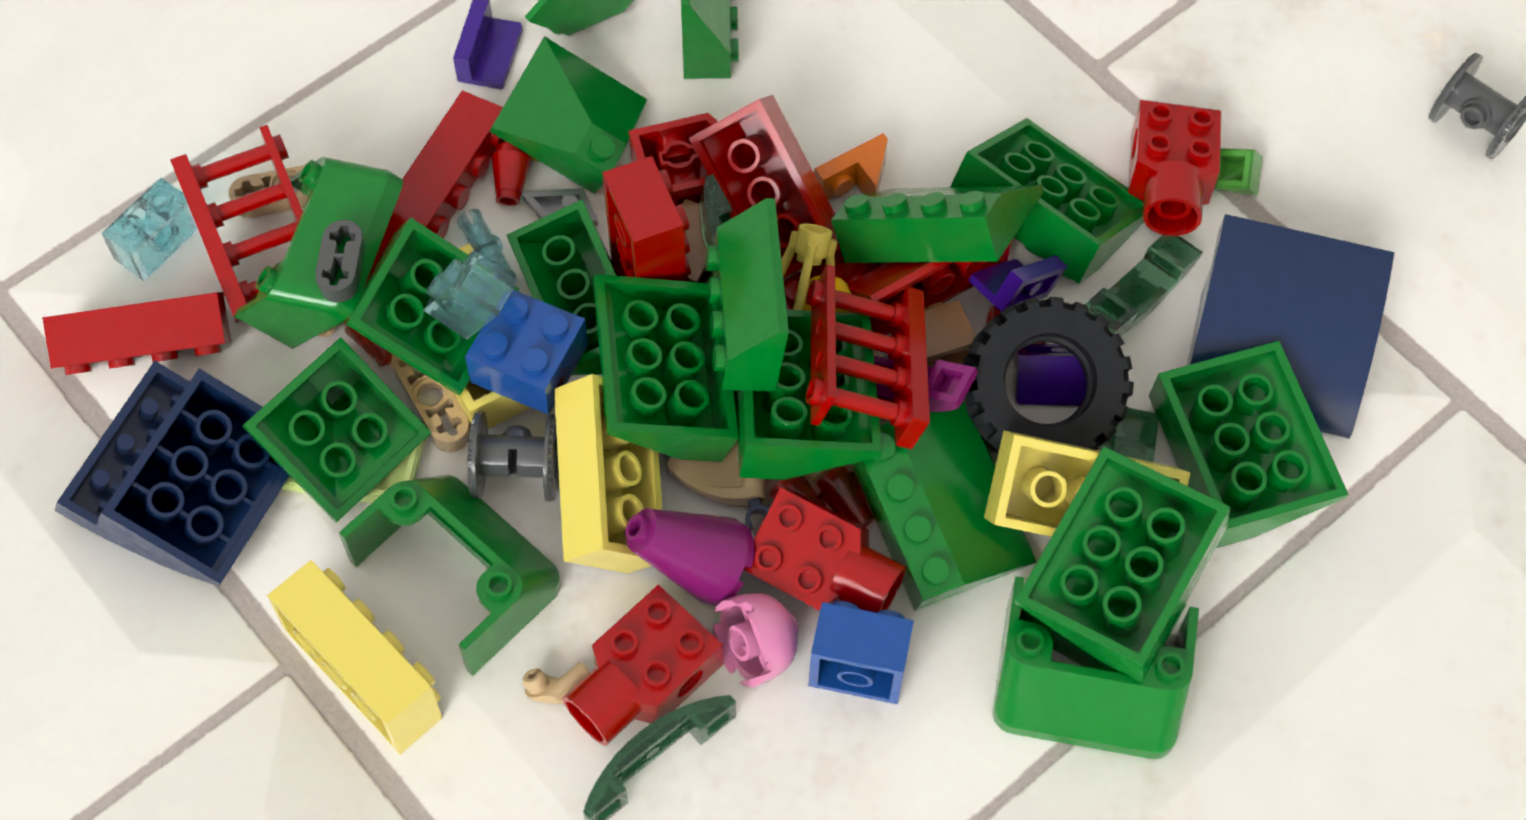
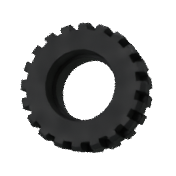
[963,297,1134,453]

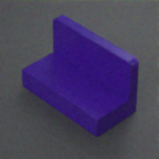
[453,0,523,89]
[968,255,1068,311]
[1013,344,1086,405]

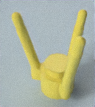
[781,223,838,310]

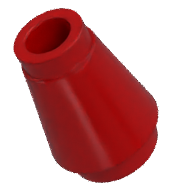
[491,142,532,206]

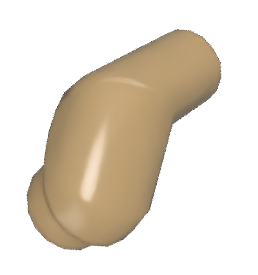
[522,662,590,704]

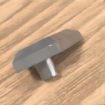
[522,188,598,226]

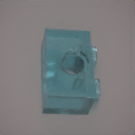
[101,178,198,281]
[423,250,518,339]

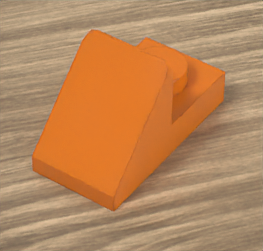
[814,133,888,199]

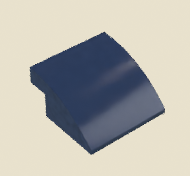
[1187,214,1395,439]
[54,360,289,586]

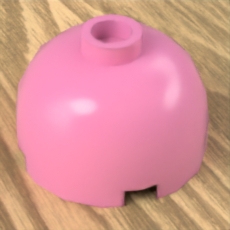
[713,593,798,687]

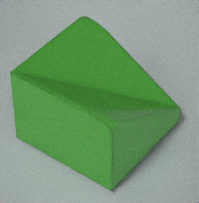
[1214,148,1263,195]

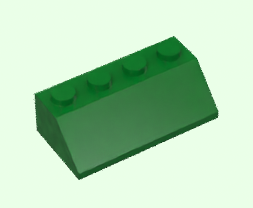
[705,198,789,392]
[506,199,619,375]

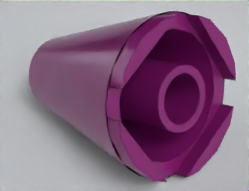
[625,508,754,606]

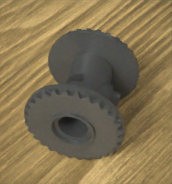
[1428,53,1526,159]
[468,411,559,501]

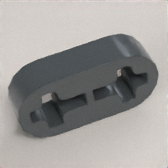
[315,220,365,303]

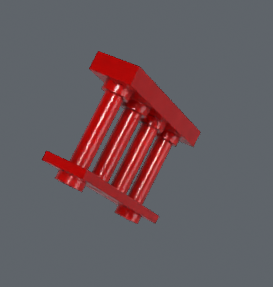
[170,125,303,323]
[806,264,930,450]

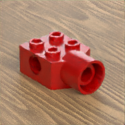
[1128,100,1221,236]
[629,113,725,209]
[743,487,907,613]
[562,584,723,746]

